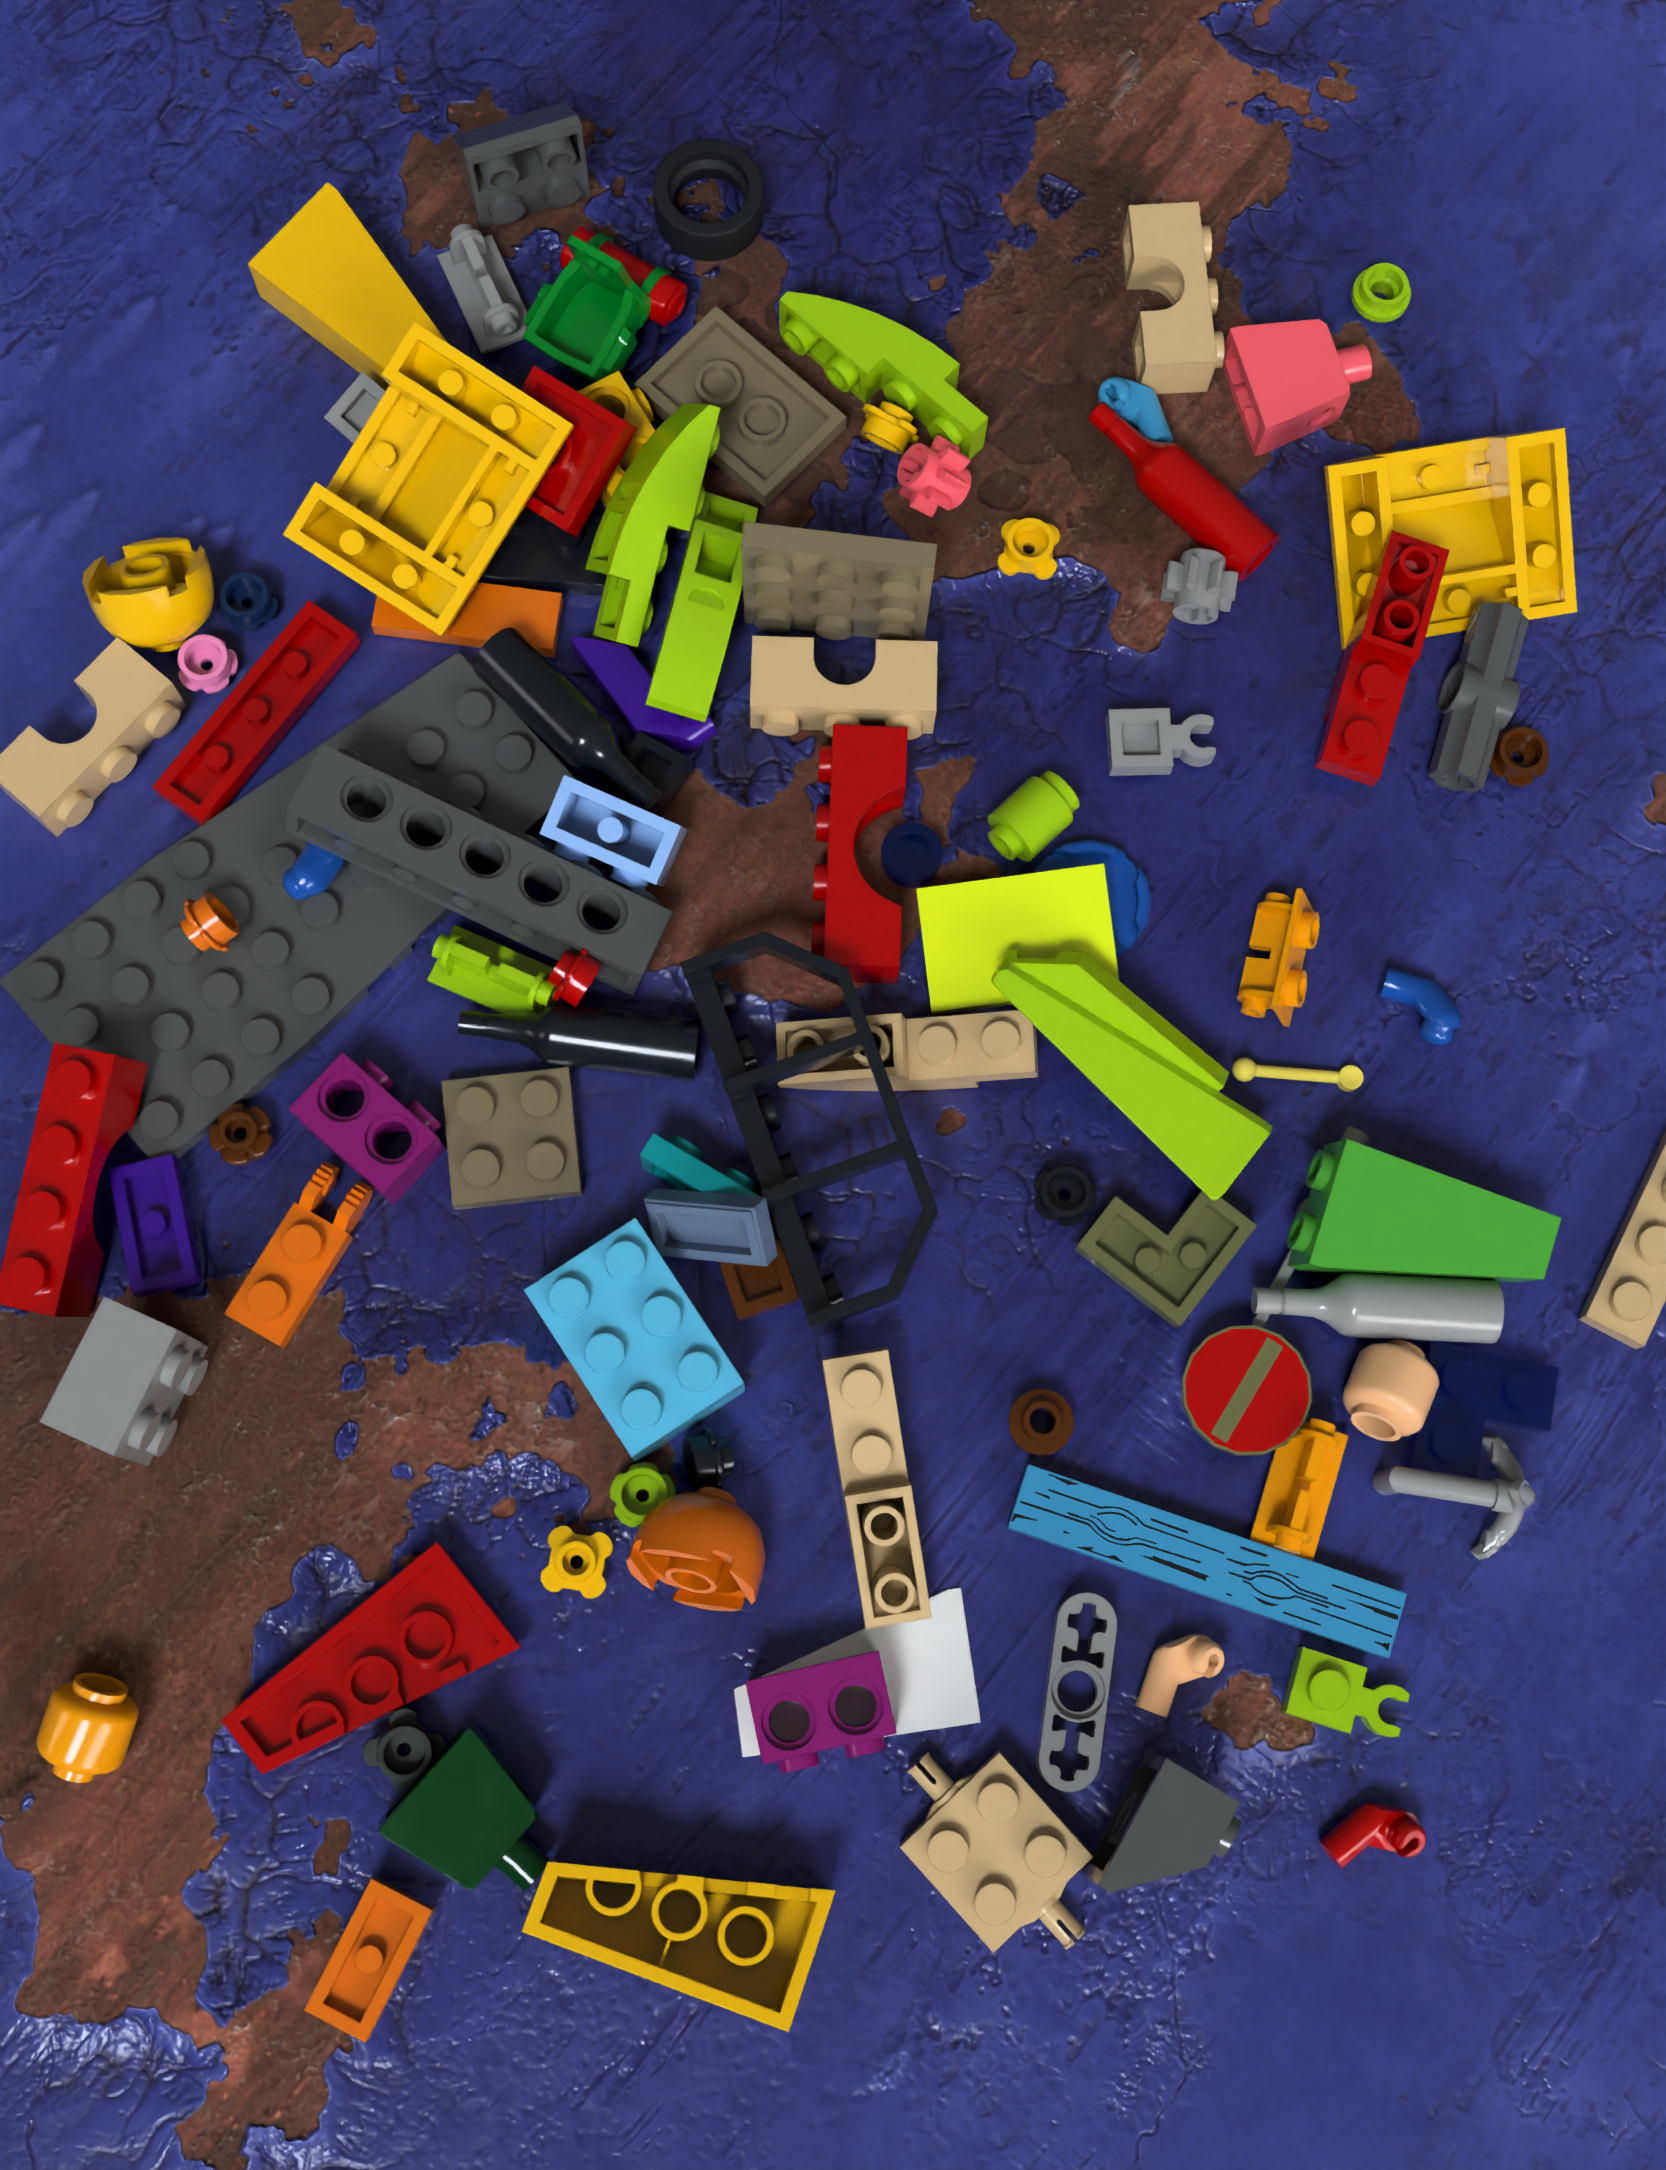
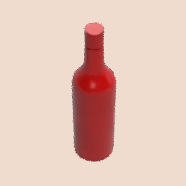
[1088,402,1281,582]

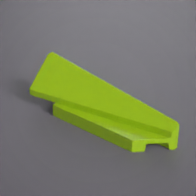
[991,950,1273,1201]

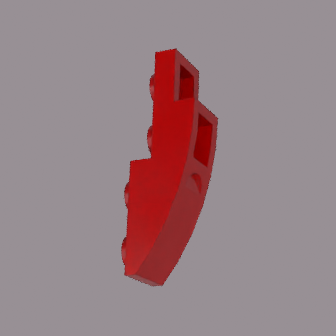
[1314,530,1450,787]

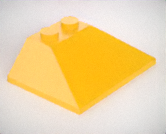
[283,322,574,637]
[1324,428,1577,651]

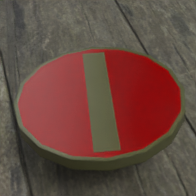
[1181,1325,1312,1456]

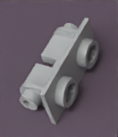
[437,224,527,356]

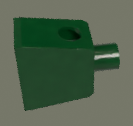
[377,1719,550,1892]

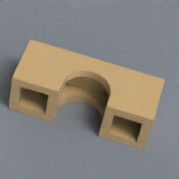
[1121,202,1225,394]
[750,636,938,740]
[0,637,187,838]

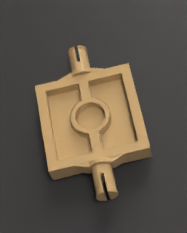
[900,1750,1093,1953]

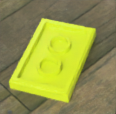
[916,863,1119,1015]

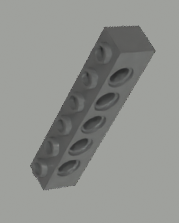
[285,743,673,996]

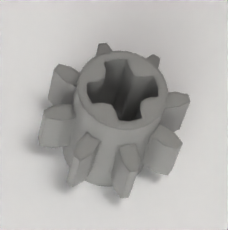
[1160,548,1239,625]

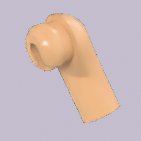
[1135,1634,1225,1718]

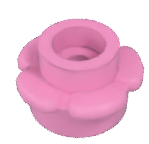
[177,634,238,694]

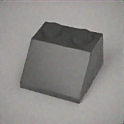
[1081,1752,1241,1893]

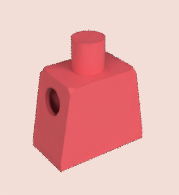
[1222,319,1372,457]

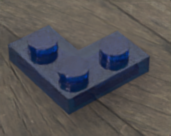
[1406,1341,1559,1478]

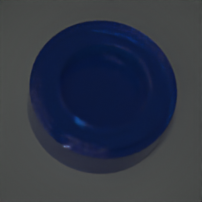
[880,823,943,888]

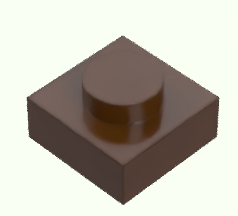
[718,1237,800,1322]

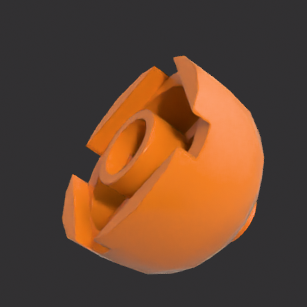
[626,1487,766,1612]

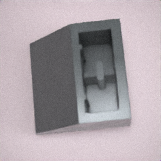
[452,102,591,229]

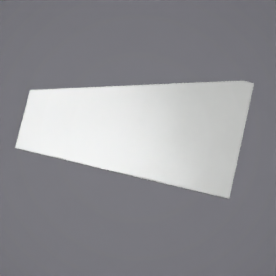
[734,1588,981,1757]

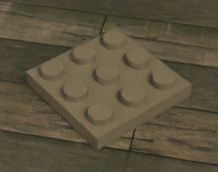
[741,521,937,641]

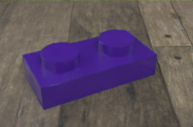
[108,1154,203,1298]

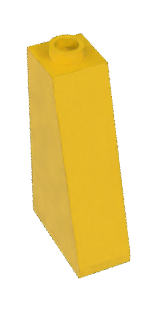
[248,182,447,391]

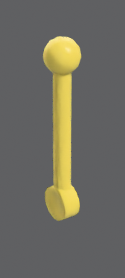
[1232,1057,1364,1092]

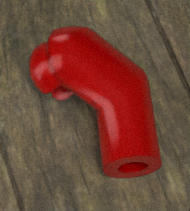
[1319,1802,1426,1869]

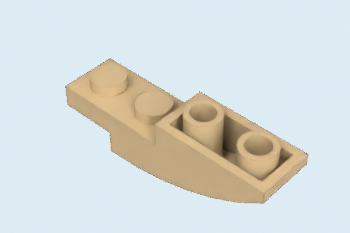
[776,1010,1038,1091]
[821,1347,932,1629]

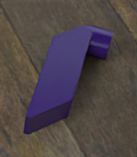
[570,636,717,750]

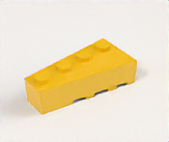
[521,1862,836,2032]

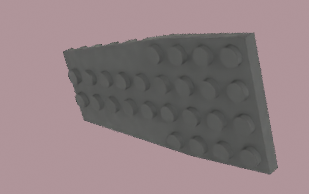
[0,653,576,1159]

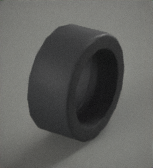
[653,139,764,262]

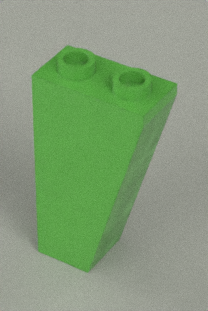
[1287,1139,1561,1282]

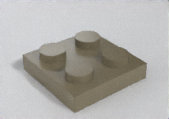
[441,1067,583,1210]

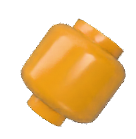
[36,1673,139,1783]

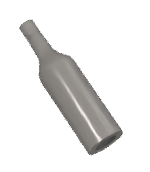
[1251,1272,1504,1344]

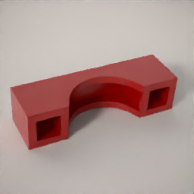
[811,724,908,984]
[0,1042,148,1317]

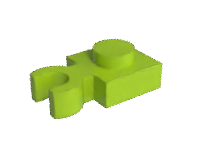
[1281,1647,1410,1737]

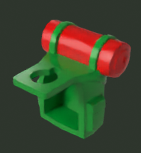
[523,226,688,383]

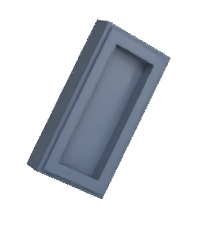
[644,1188,778,1266]

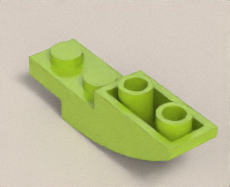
[779,291,989,460]
[585,403,720,647]
[645,491,758,723]

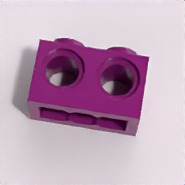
[289,1052,446,1205]
[745,1650,897,1774]

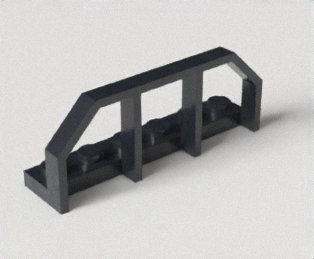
[679,931,939,1337]

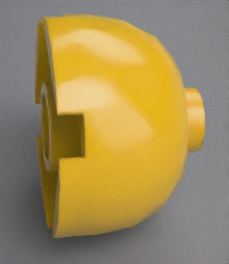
[82,537,214,652]

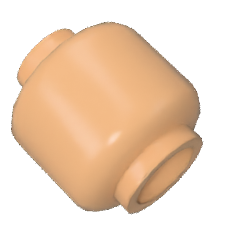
[1342,1340,1439,1441]

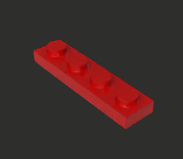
[152,600,361,826]

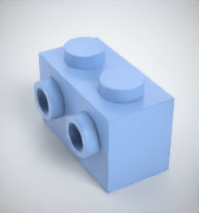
[539,775,688,890]

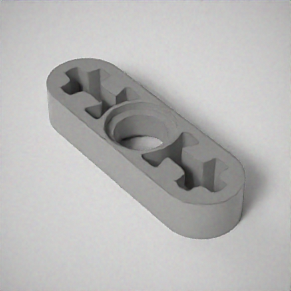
[1035,1592,1117,1792]

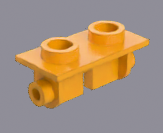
[1237,888,1320,1027]
[1249,1418,1348,1561]

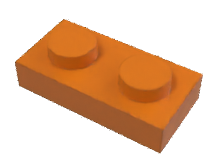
[304,1876,436,2043]

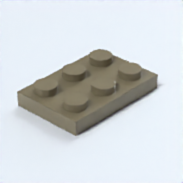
[634,306,847,507]

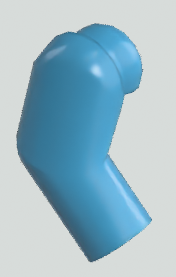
[1098,376,1174,442]

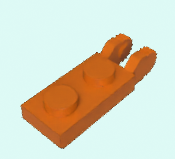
[224,1162,374,1349]

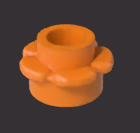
[180,892,240,952]

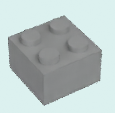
[39,1297,209,1466]

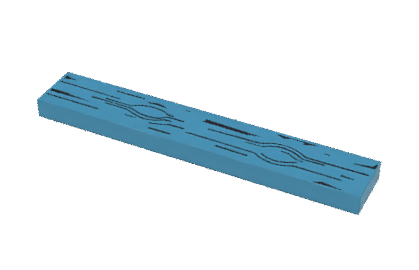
[1006,1464,1407,1658]

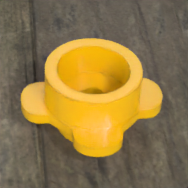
[860,401,919,454]
[997,518,1060,580]
[540,1526,613,1599]

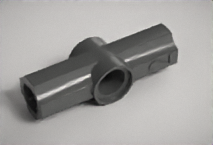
[1427,602,1529,793]

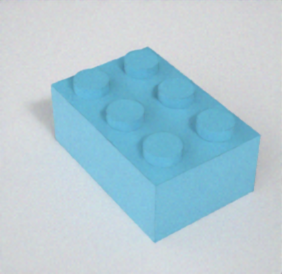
[524,1218,745,1463]

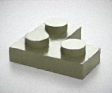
[1074,1190,1257,1329]

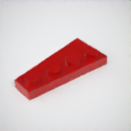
[221,1542,523,1774]

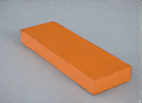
[371,582,564,658]

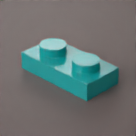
[640,1133,761,1197]

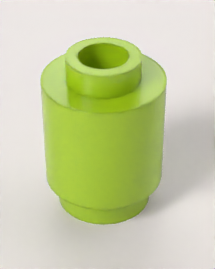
[987,771,1080,862]

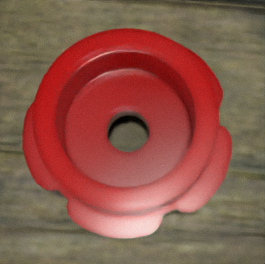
[547,948,603,1007]

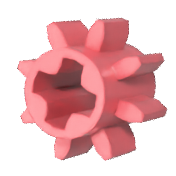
[897,435,972,518]

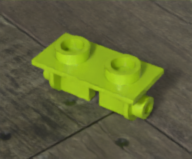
[427,925,557,1016]

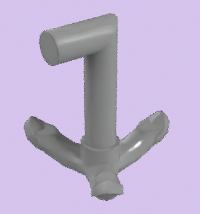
[1372,1434,1536,1560]

